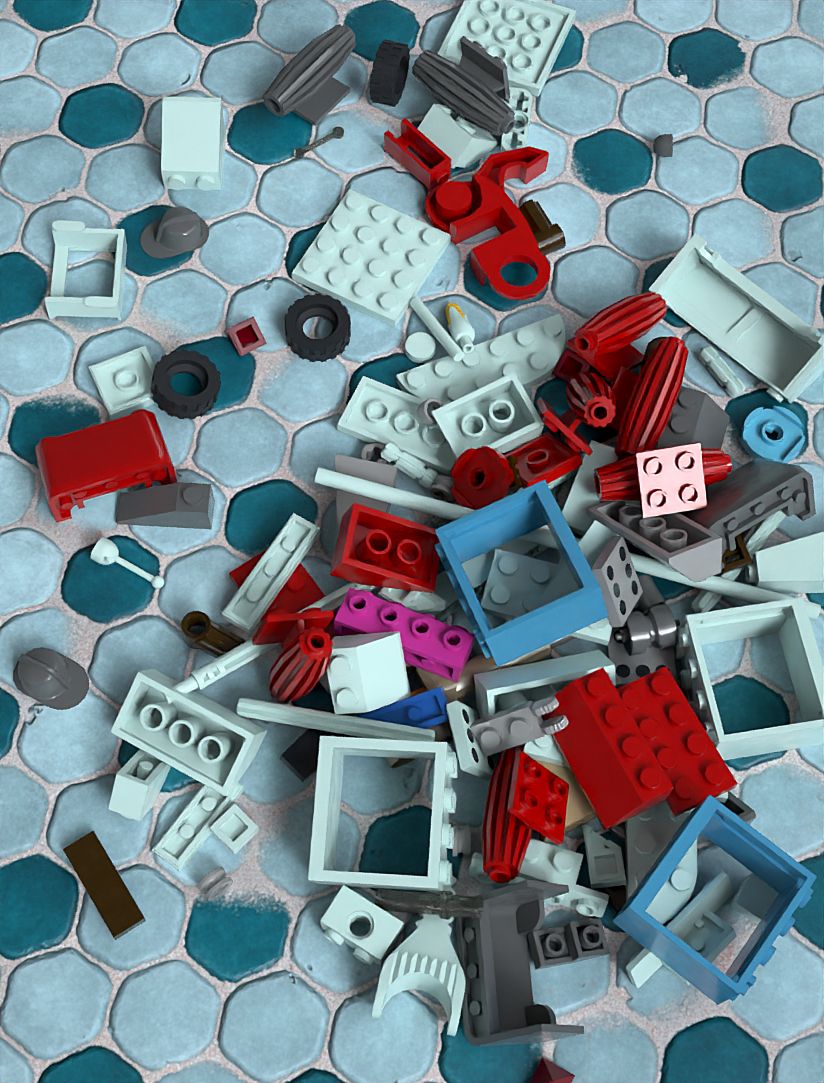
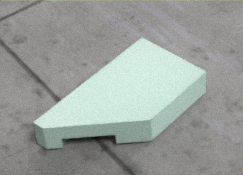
[378,587,447,614]
[582,825,626,889]

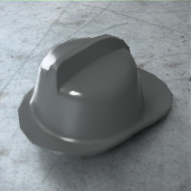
[140,207,209,259]
[13,647,89,710]

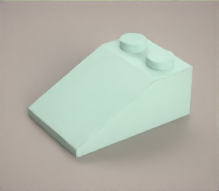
[431,372,544,459]

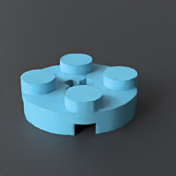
[740,406,805,463]

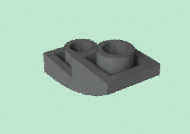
[527,918,610,970]

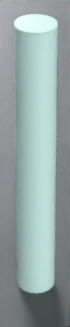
[410,297,465,362]

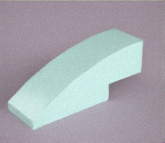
[562,440,619,535]

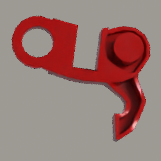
[425,146,550,300]

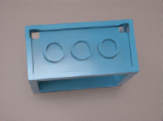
[434,480,609,667]
[612,795,817,1005]

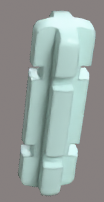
[698,346,746,398]
[380,441,438,488]

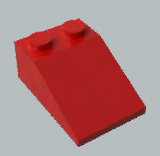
[329,503,440,593]

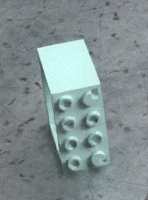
[674,597,824,760]
[308,736,458,893]

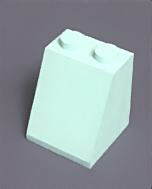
[161,96,226,191]

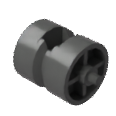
[615,604,680,656]

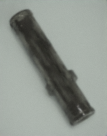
[375,888,484,920]

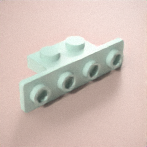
[468,838,609,917]
[626,871,737,988]

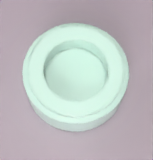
[405,332,435,363]

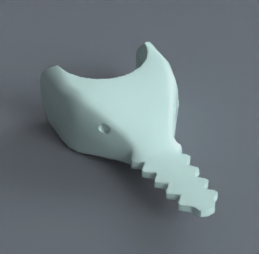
[371,875,466,1036]

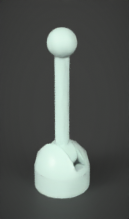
[90,537,164,589]

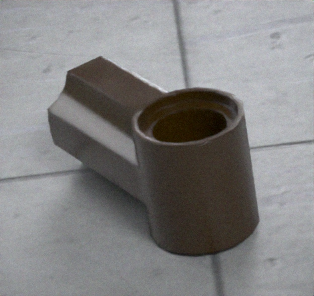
[518,199,566,255]
[181,611,246,658]

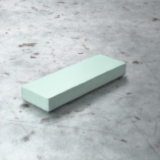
[152,783,244,872]

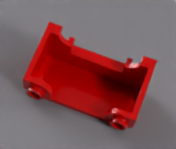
[34,409,178,523]

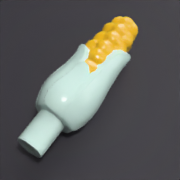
[445,303,475,354]

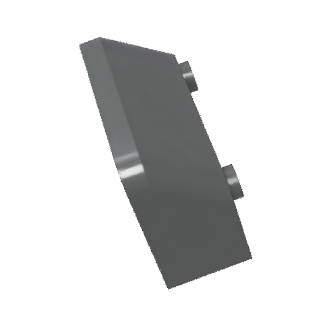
[455,880,585,1046]

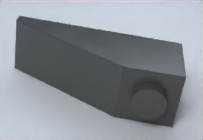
[116,482,215,529]

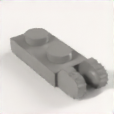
[470,697,569,756]

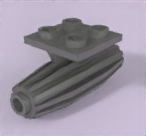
[263,24,356,126]
[412,36,516,136]

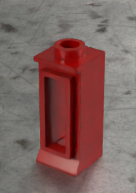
[384,118,452,192]

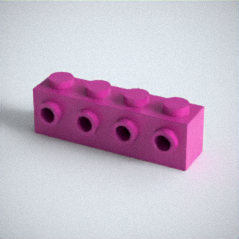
[334,587,475,683]

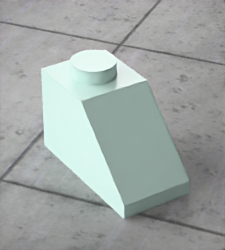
[108,749,171,821]

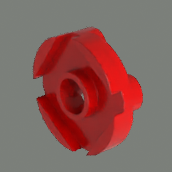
[451,446,514,510]

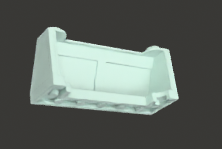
[649,233,824,404]

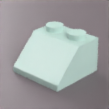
[418,104,500,169]
[327,631,411,714]

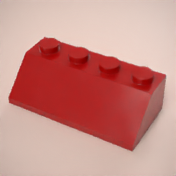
[541,667,674,830]

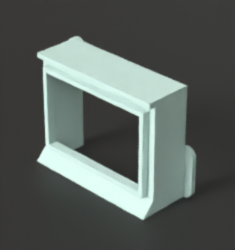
[45,220,127,320]

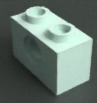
[320,885,404,966]

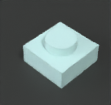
[209,803,260,855]

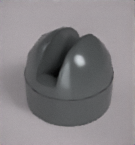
[653,134,673,157]

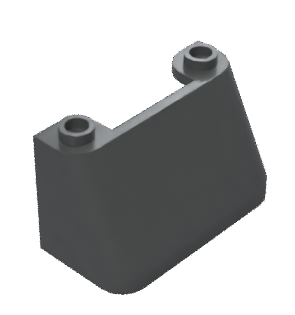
[678,458,816,569]

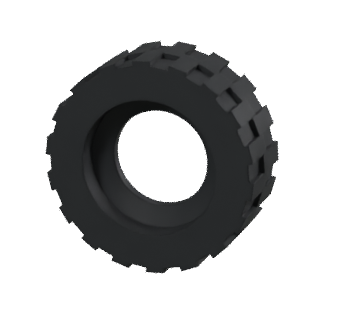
[369,39,410,107]
[284,293,351,362]
[150,349,221,420]

